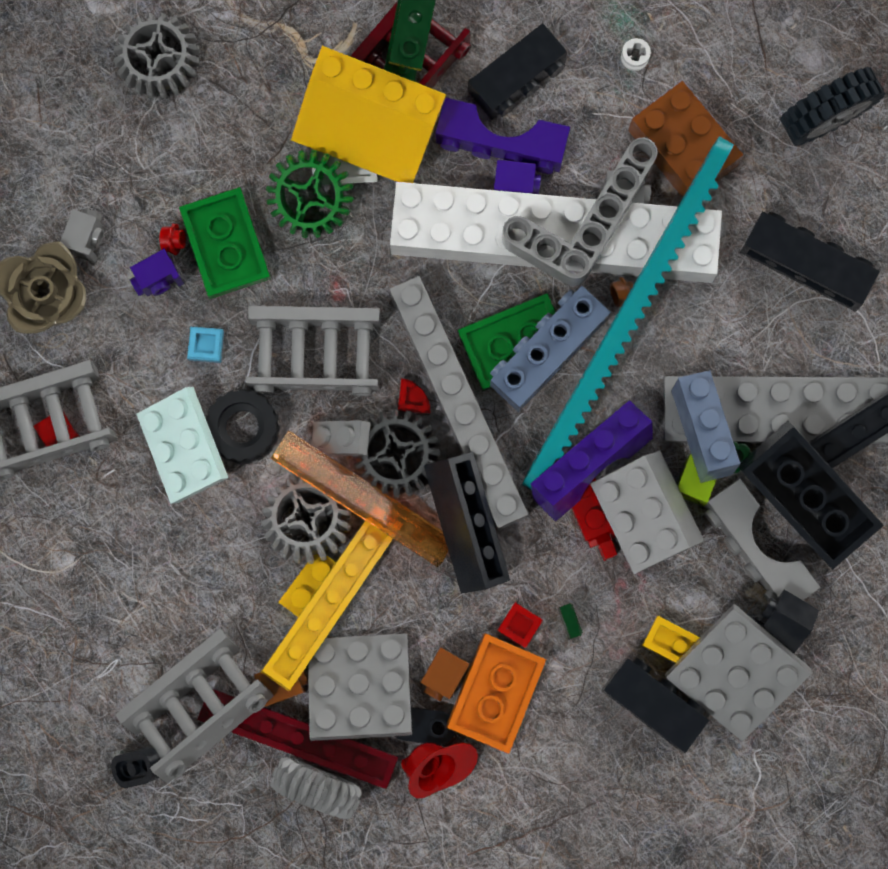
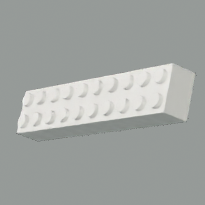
[390,182,722,283]

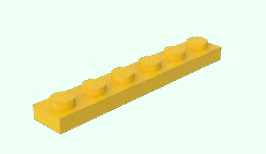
[261,507,402,691]

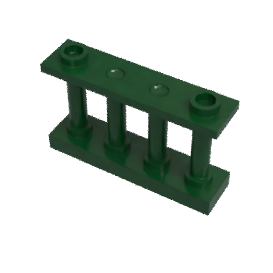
[384,0,436,82]

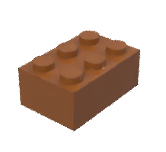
[628,81,743,198]

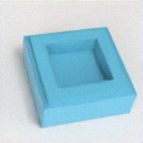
[187,327,224,363]

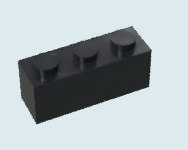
[468,23,567,120]
[601,657,710,753]

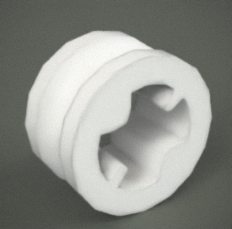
[621,38,651,71]

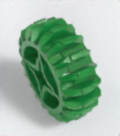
[266,150,354,238]

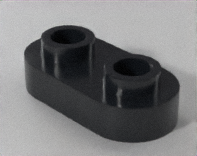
[394,707,455,745]
[111,747,160,788]

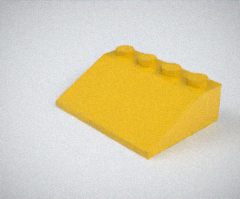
[291,45,446,183]

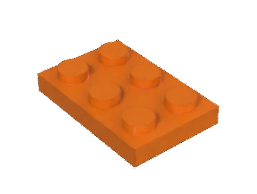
[445,633,547,754]

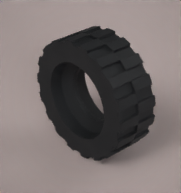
[206,389,280,464]

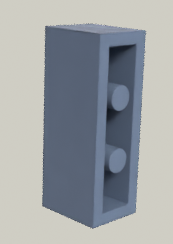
[671,370,740,483]

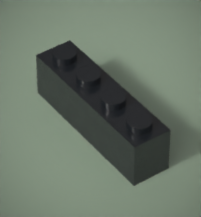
[740,211,880,312]
[424,452,510,594]

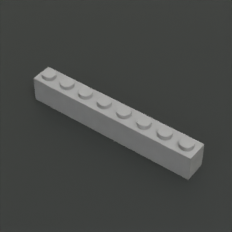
[390,276,529,532]

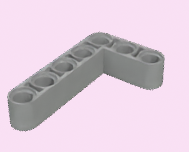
[502,137,658,286]

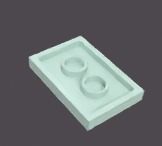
[136,387,228,504]

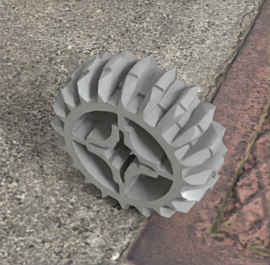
[114,12,200,100]
[261,475,351,564]
[270,757,362,819]

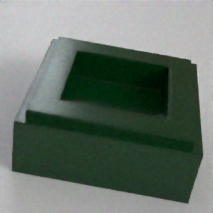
[558,603,583,640]

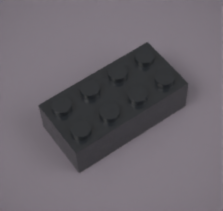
[739,421,884,570]

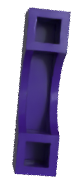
[435,98,570,174]
[530,400,653,522]

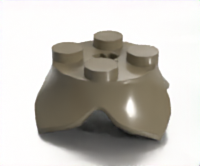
[0,241,86,334]

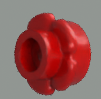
[159,223,186,255]

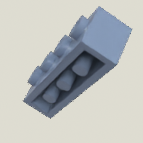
[490,286,611,412]

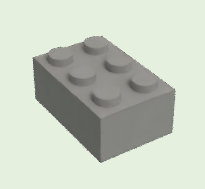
[591,451,704,574]

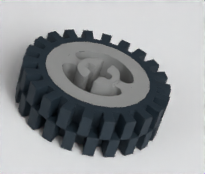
[780,67,886,146]

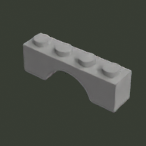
[704,479,821,602]

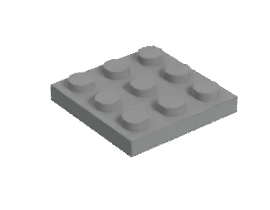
[666,604,812,742]
[308,633,412,741]

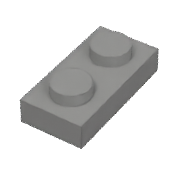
[310,420,370,456]

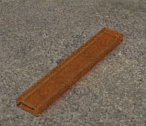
[270,430,448,567]

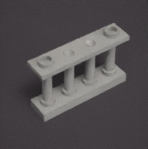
[246,306,381,396]
[0,360,118,480]
[115,628,274,783]

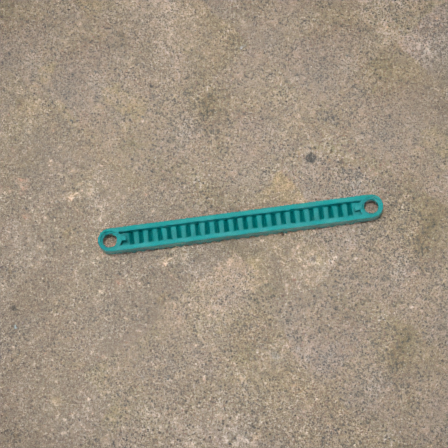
[521,136,734,490]

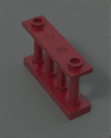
[350,2,471,88]

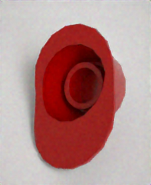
[401,742,478,799]

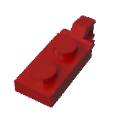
[571,478,618,561]

